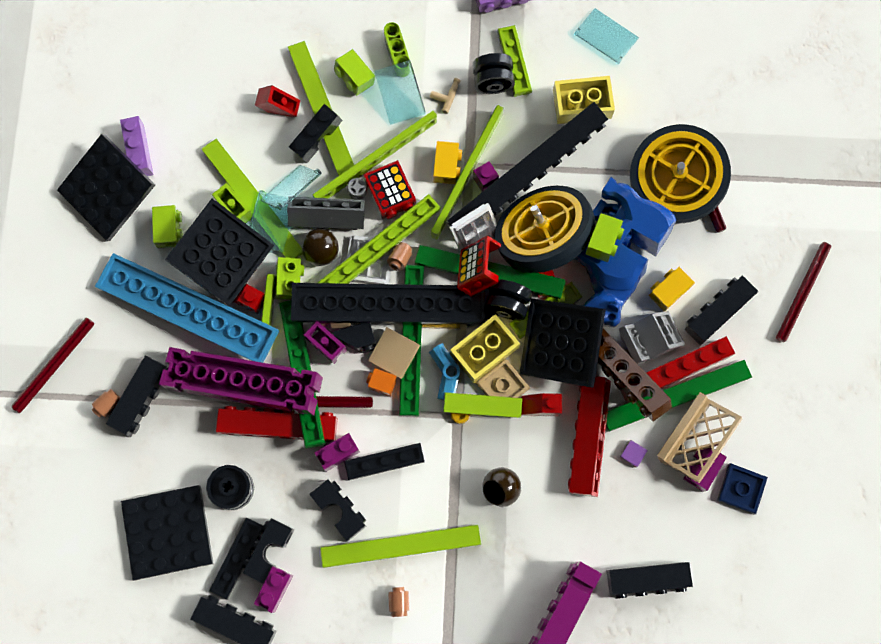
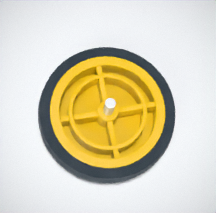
[630,124,731,223]
[495,185,595,273]

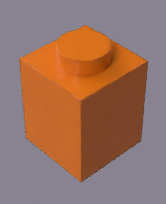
[366,368,397,397]

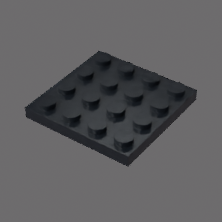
[57,134,155,241]
[165,198,274,306]
[519,298,606,388]
[121,485,214,581]

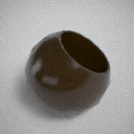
[302,229,339,266]
[482,467,521,507]

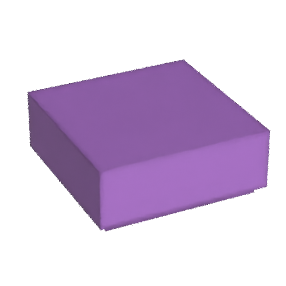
[620,440,648,468]

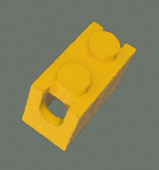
[433,141,462,184]
[649,267,695,311]

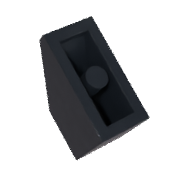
[332,323,376,353]

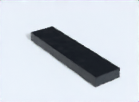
[344,443,425,481]
[209,517,263,600]

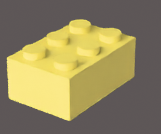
[553,76,615,124]
[450,314,520,383]

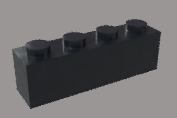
[684,275,759,346]
[106,355,168,437]
[606,562,693,599]
[190,594,277,644]

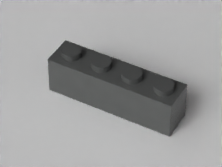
[287,197,365,230]

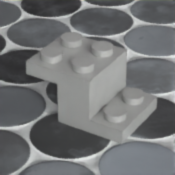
[619,311,685,364]

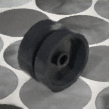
[472,53,515,94]
[484,279,533,321]
[206,465,255,511]

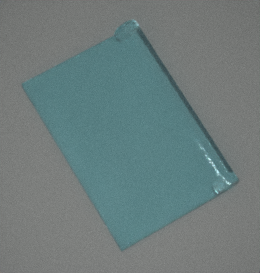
[574,8,639,65]
[374,60,426,125]
[261,165,322,210]
[250,190,290,252]

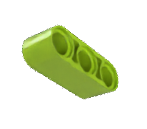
[384,22,411,77]

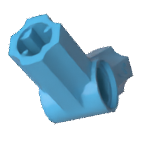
[429,343,460,401]

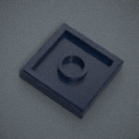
[717,463,768,515]

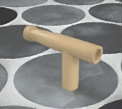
[430,78,461,114]

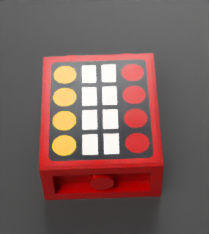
[364,160,416,219]
[457,235,501,296]

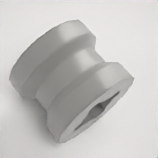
[348,178,367,200]

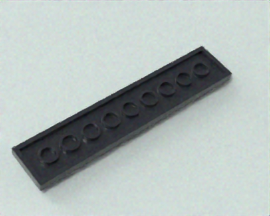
[291,283,485,325]

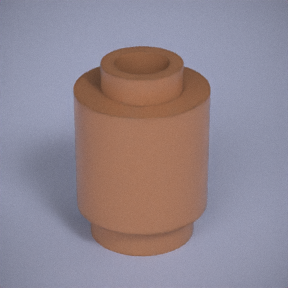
[387,242,412,271]
[92,389,120,418]
[388,587,409,617]

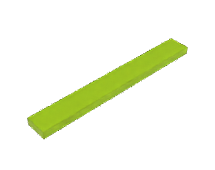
[288,41,354,176]
[431,105,504,240]
[312,111,437,198]
[202,138,302,258]
[318,194,441,284]
[320,525,481,568]

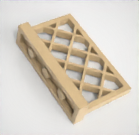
[657,392,742,483]

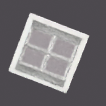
[449,203,497,251]
[347,235,394,284]

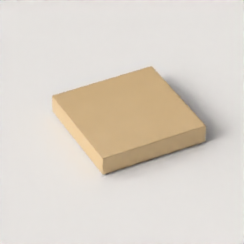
[368,327,420,379]
[476,359,530,398]

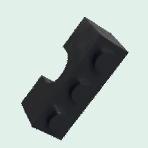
[288,104,343,163]
[309,479,367,542]
[242,518,295,584]

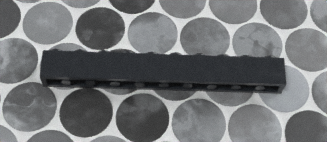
[447,102,608,236]

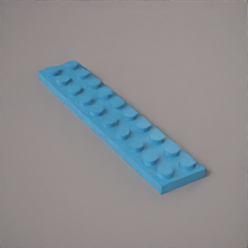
[95,253,279,363]

